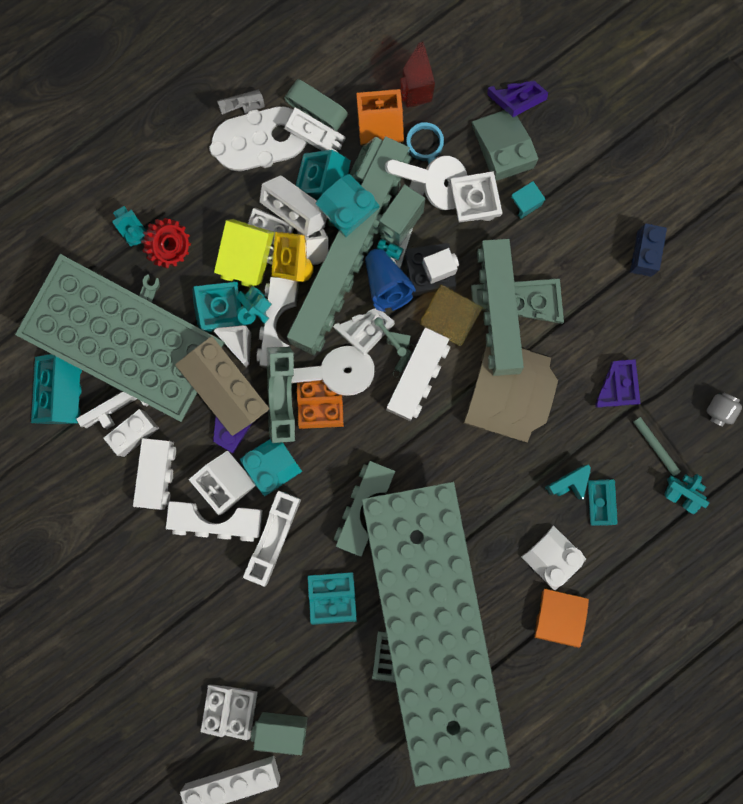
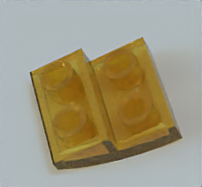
[420,285,483,346]

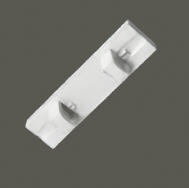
[76,392,148,429]

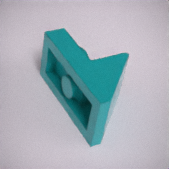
[545,464,591,499]

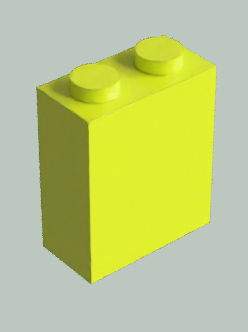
[214,219,274,287]

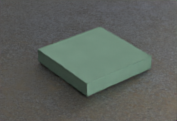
[349,137,383,183]

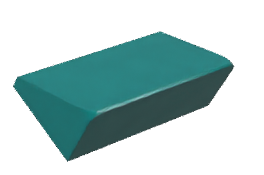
[588,480,617,525]

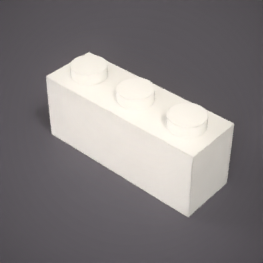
[260,175,327,237]
[133,438,176,510]

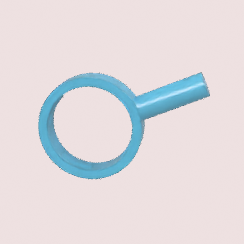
[407,122,444,164]

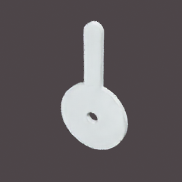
[385,156,468,210]
[292,346,374,396]

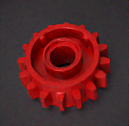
[141,218,191,268]

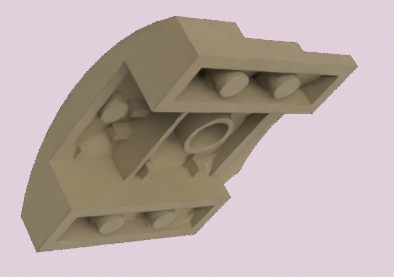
[463,345,558,442]

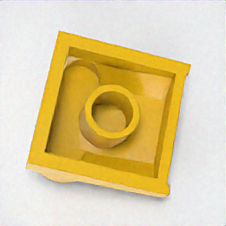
[271,232,313,282]

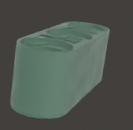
[284,79,348,131]

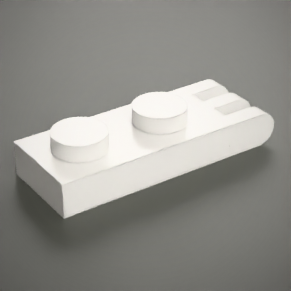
[284,107,346,153]

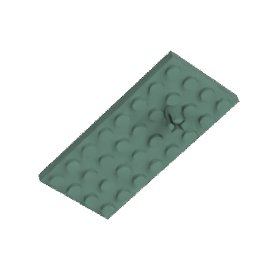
[15,254,225,422]

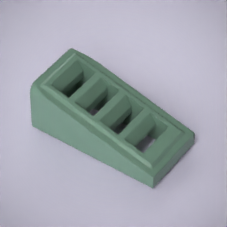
[372,632,395,683]

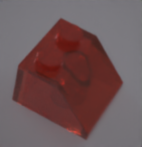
[399,42,435,108]

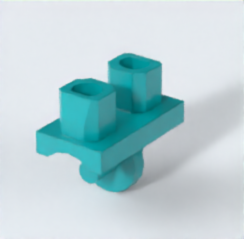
[112,206,147,246]
[236,286,272,325]
[664,474,709,514]

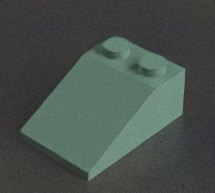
[472,110,538,181]

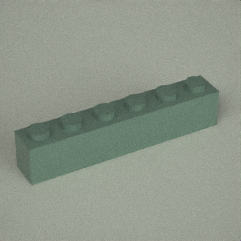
[477,239,524,376]

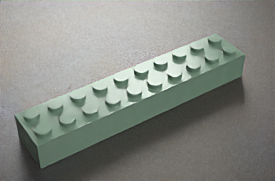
[287,136,411,355]

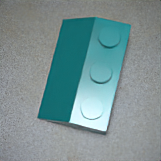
[31,354,82,424]

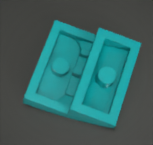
[308,573,357,625]

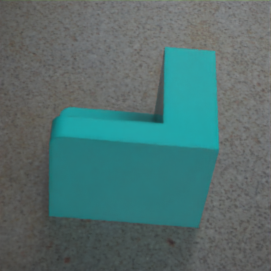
[511,181,545,219]

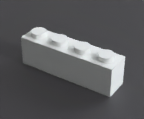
[386,328,451,421]
[180,756,281,804]

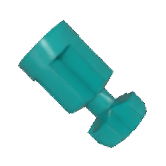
[377,239,404,261]

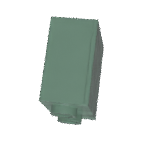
[379,185,425,247]
[251,712,308,755]

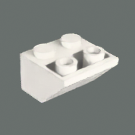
[189,451,256,515]

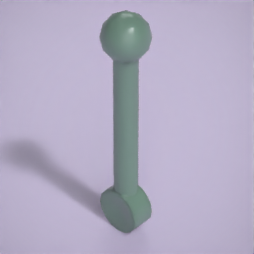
[374,317,406,357]

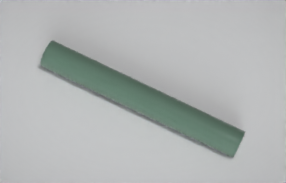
[633,417,681,476]

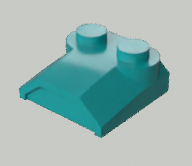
[315,174,380,237]
[193,282,245,333]
[240,439,303,496]

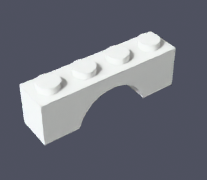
[257,277,299,369]
[243,491,301,587]
[166,501,263,542]

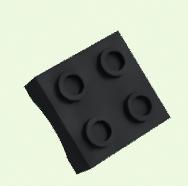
[405,243,456,296]

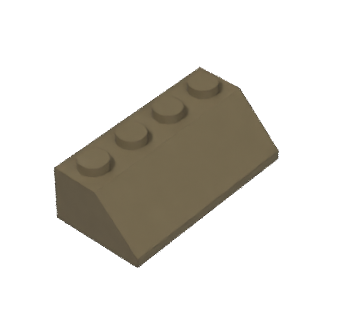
[175,336,269,436]

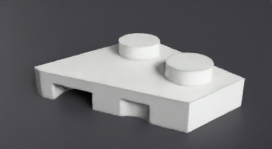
[333,308,395,356]

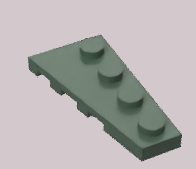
[471,279,564,324]

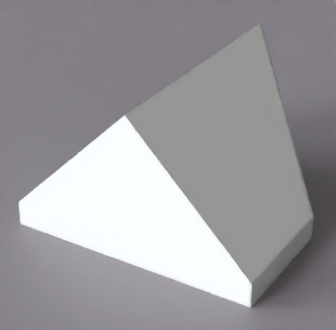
[214,326,251,367]

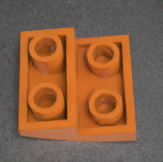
[297,380,344,429]
[534,589,589,648]

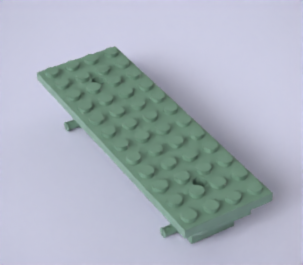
[362,482,510,787]

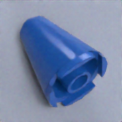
[365,249,416,312]

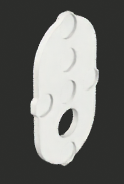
[210,107,307,171]

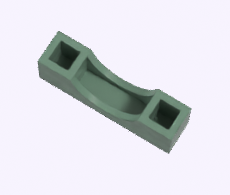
[267,346,295,443]
[334,461,395,556]

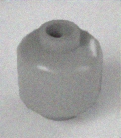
[707,392,742,427]

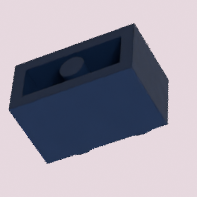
[630,223,667,277]

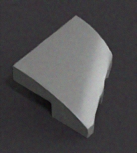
[217,89,265,114]

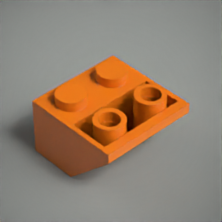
[356,89,404,145]

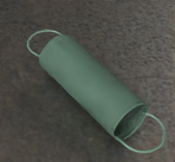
[393,344,414,377]

